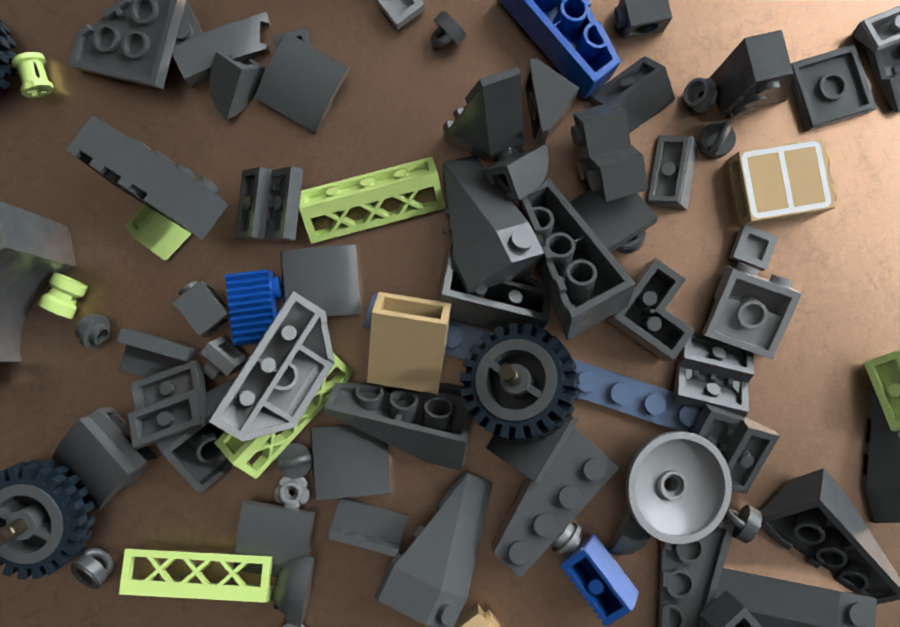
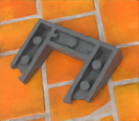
[172,0,270,88]

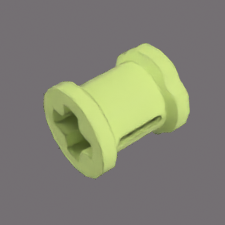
[11,52,54,98]

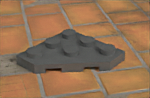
[68,0,186,89]

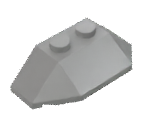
[209,291,335,442]

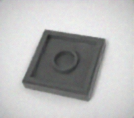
[791,44,877,132]

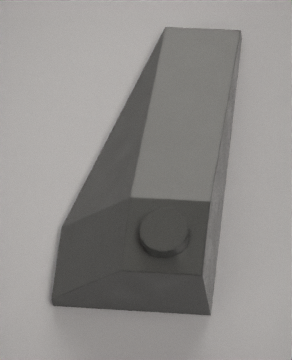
[443,67,524,163]
[442,155,544,294]
[155,378,235,494]
[862,382,900,523]
[323,383,475,471]
[761,468,900,605]
[374,471,493,627]
[715,568,877,627]

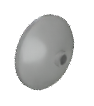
[625,431,732,544]

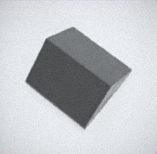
[523,58,579,147]

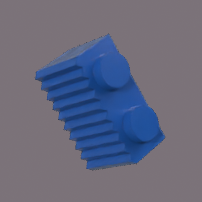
[225,269,282,346]
[561,533,639,626]

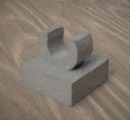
[201,335,249,380]

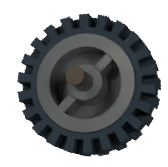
[460,323,580,442]
[0,459,95,580]

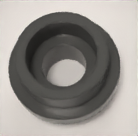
[75,314,110,349]

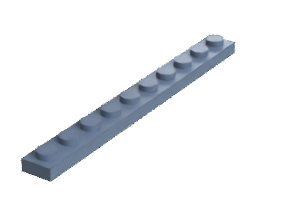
[362,293,702,433]

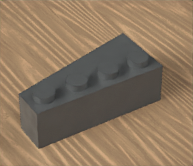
[66,114,229,241]
[518,178,636,340]
[491,427,619,579]

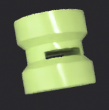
[38,272,88,319]

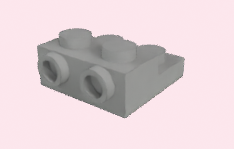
[702,262,802,360]

